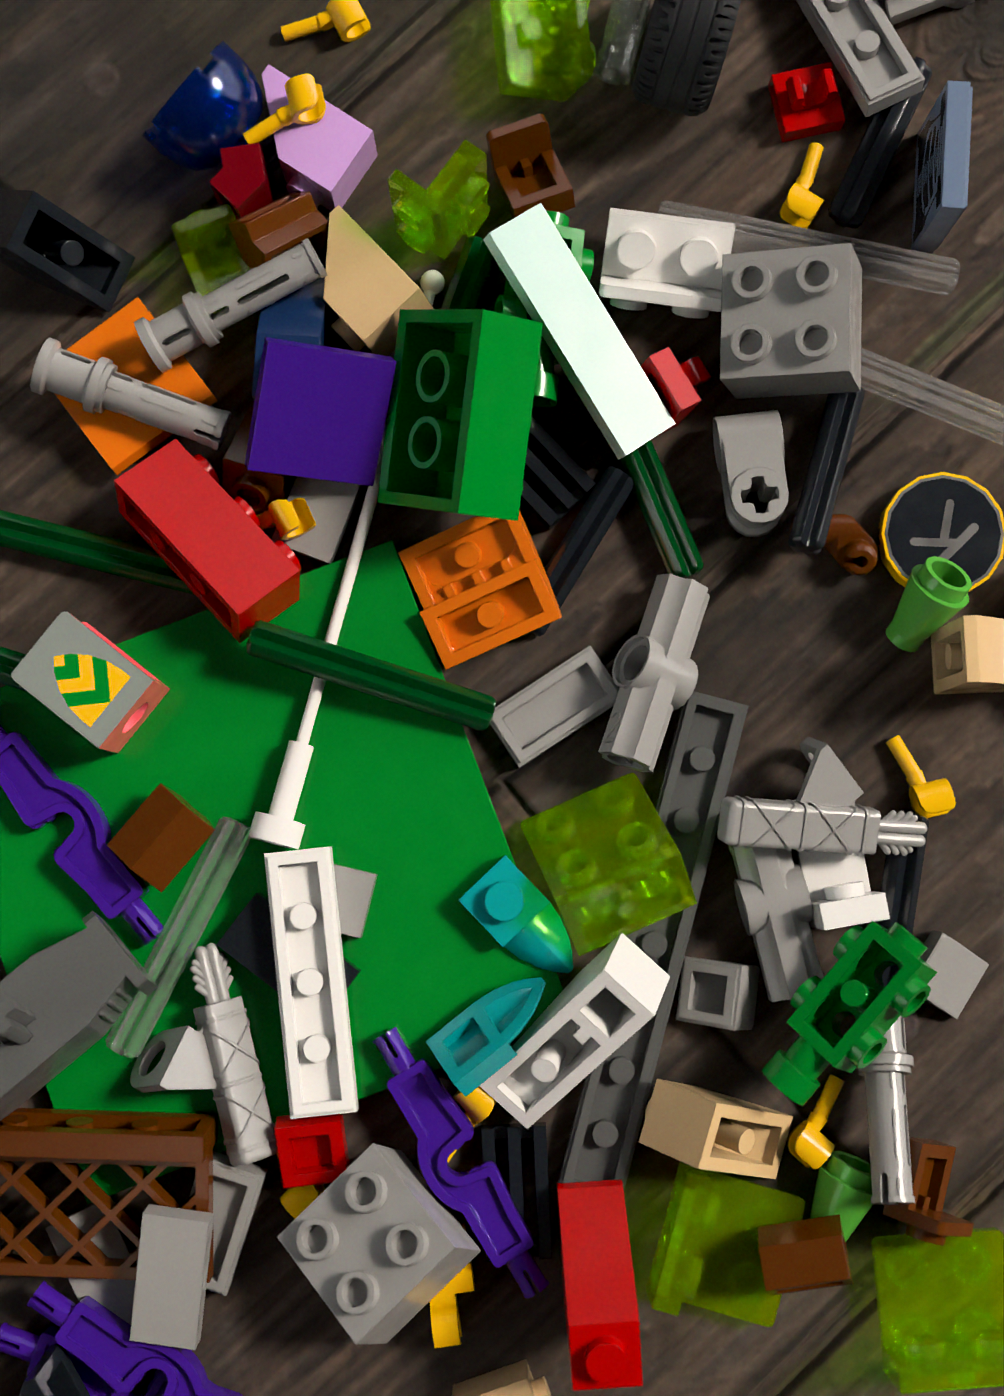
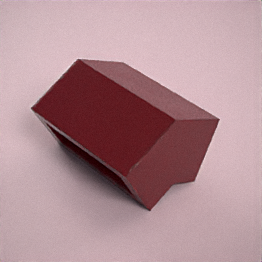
[209,143,274,221]

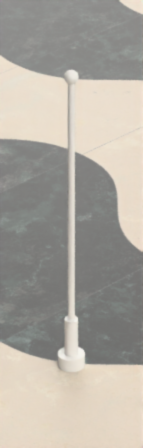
[248,270,445,850]

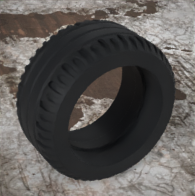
[631,0,741,116]

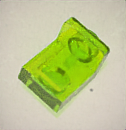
[171,204,261,313]

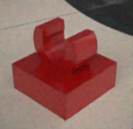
[768,62,846,143]
[641,347,711,435]
[274,1113,350,1188]

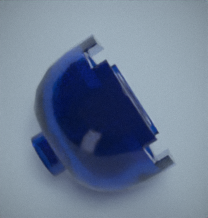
[142,41,263,171]

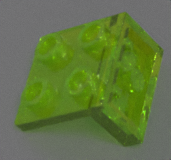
[520,773,697,956]
[645,1161,805,1327]
[871,1227,1004,1394]

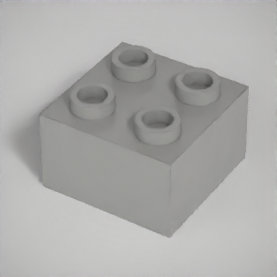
[720,243,862,399]
[277,1143,481,1345]

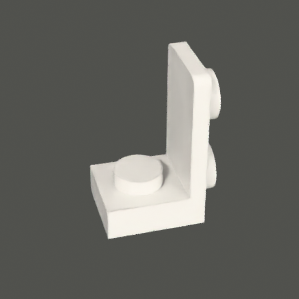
[792,800,890,931]

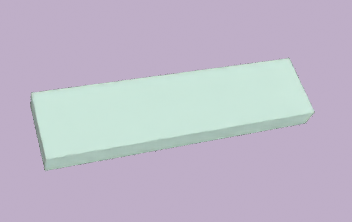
[483,203,676,460]

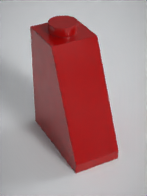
[557,1179,643,1391]

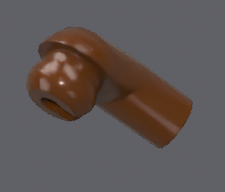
[790,514,878,576]

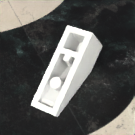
[480,933,670,1129]

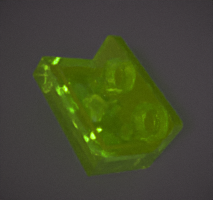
[490,0,596,102]
[387,139,490,260]

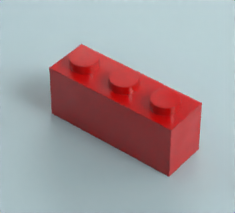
[114,439,301,643]

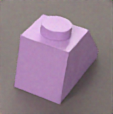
[261,64,378,211]

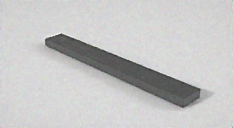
[557,691,749,1189]

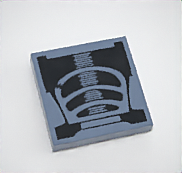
[911,80,973,254]

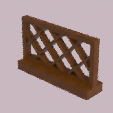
[0,1108,218,1283]

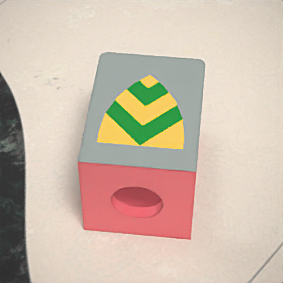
[11,612,170,753]

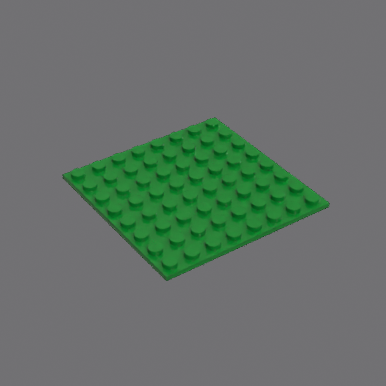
[0,540,563,1204]

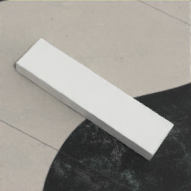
[264,846,359,1119]

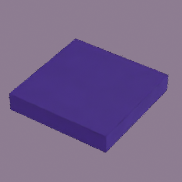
[245,337,396,486]

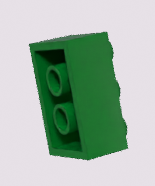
[377,309,543,521]

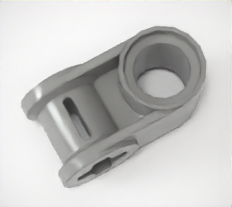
[713,410,789,537]

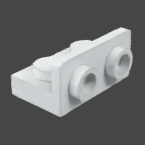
[599,208,735,318]

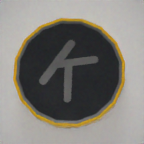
[878,472,1004,592]

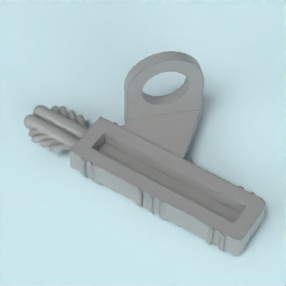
[717,737,927,856]
[130,943,278,1166]

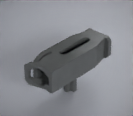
[0,911,158,1120]

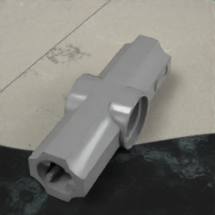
[598,573,710,772]
[728,799,824,1002]

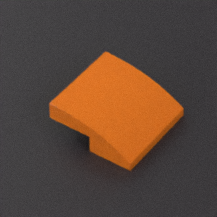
[54,297,218,475]
[398,510,562,670]

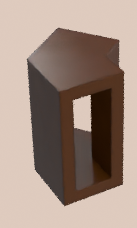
[228,191,329,277]
[107,783,215,892]
[758,1214,853,1296]

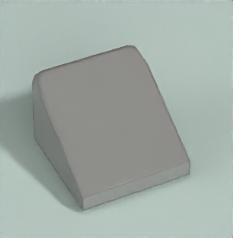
[920,930,989,1019]
[676,956,760,1031]

